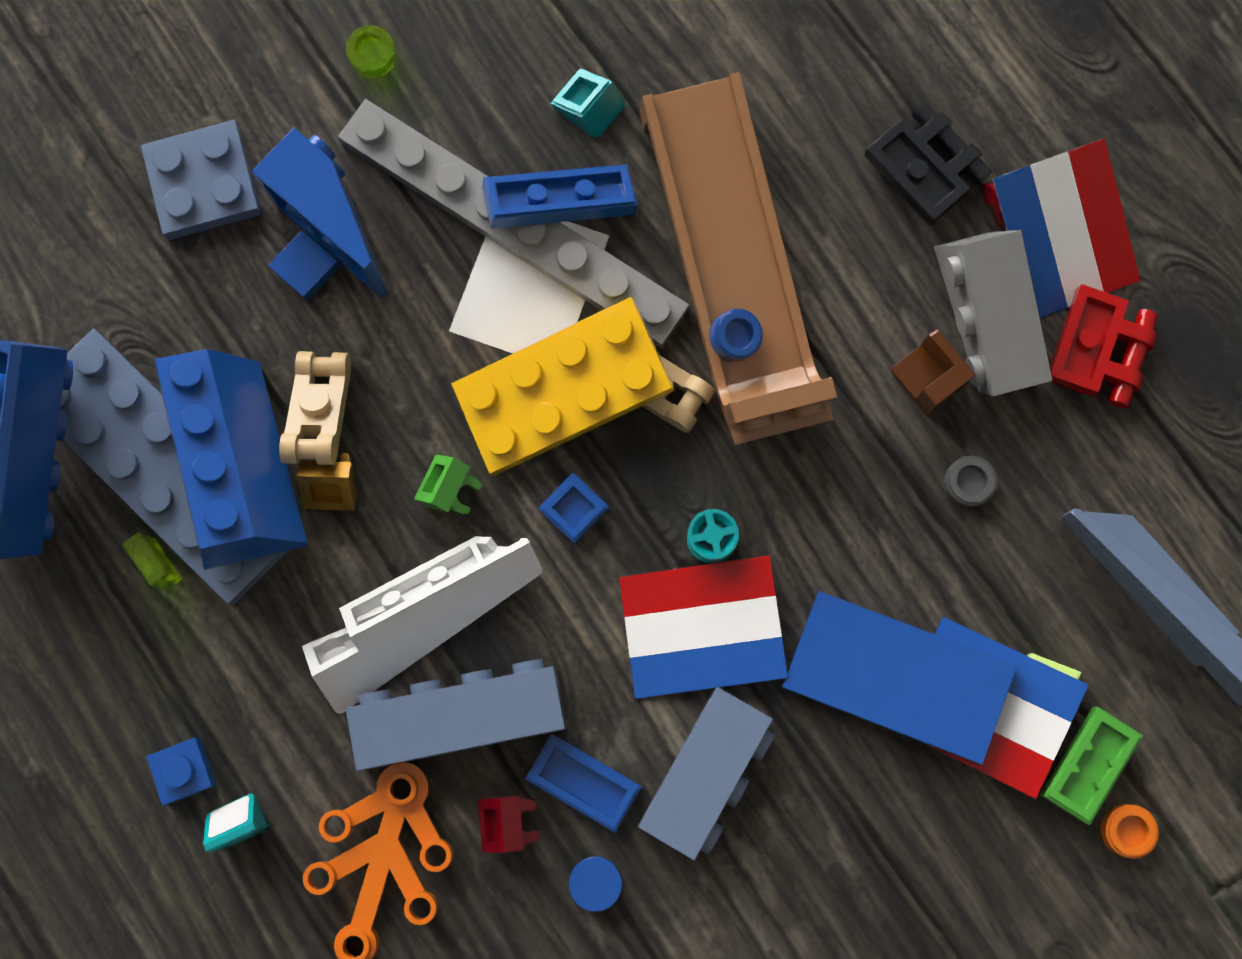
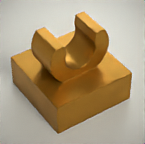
[297,453,358,511]

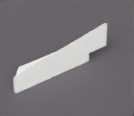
[302,536,543,714]

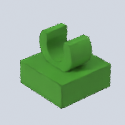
[414,455,482,514]

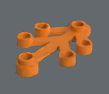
[303,762,454,959]

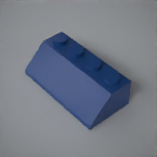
[0,340,73,559]
[155,349,307,570]

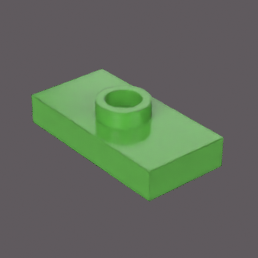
[1040,707,1143,826]

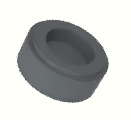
[943,456,997,508]

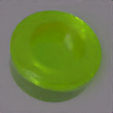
[346,25,396,77]

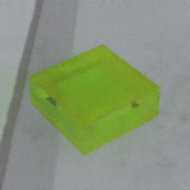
[122,532,183,590]

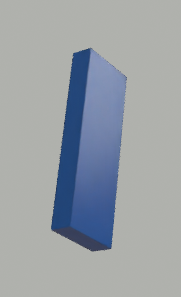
[482,164,638,229]

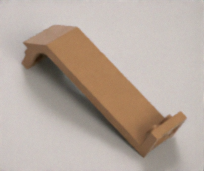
[640,72,837,445]

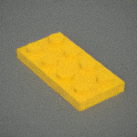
[451,297,675,476]

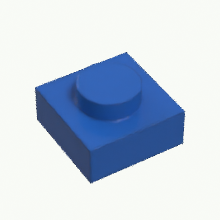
[146,737,217,806]

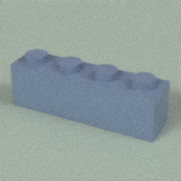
[346,659,567,771]

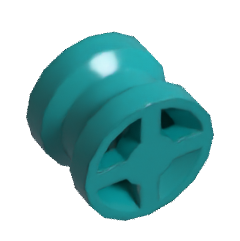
[687,509,739,564]

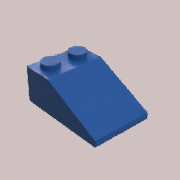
[252,127,388,299]

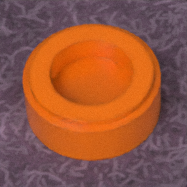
[1100,804,1159,859]

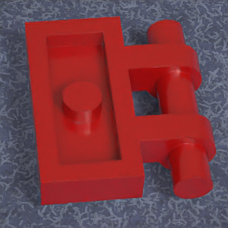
[1050,284,1159,408]

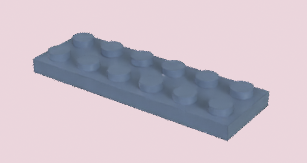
[60,328,287,606]

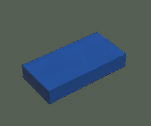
[525,734,642,833]

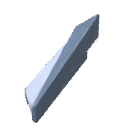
[1060,508,1242,706]

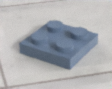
[141,119,262,241]

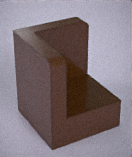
[891,329,975,416]

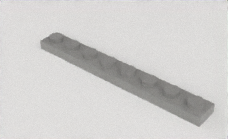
[338,99,689,350]

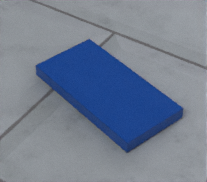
[782,591,1017,765]

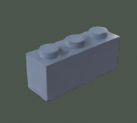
[638,687,775,860]

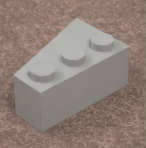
[933,230,1053,396]

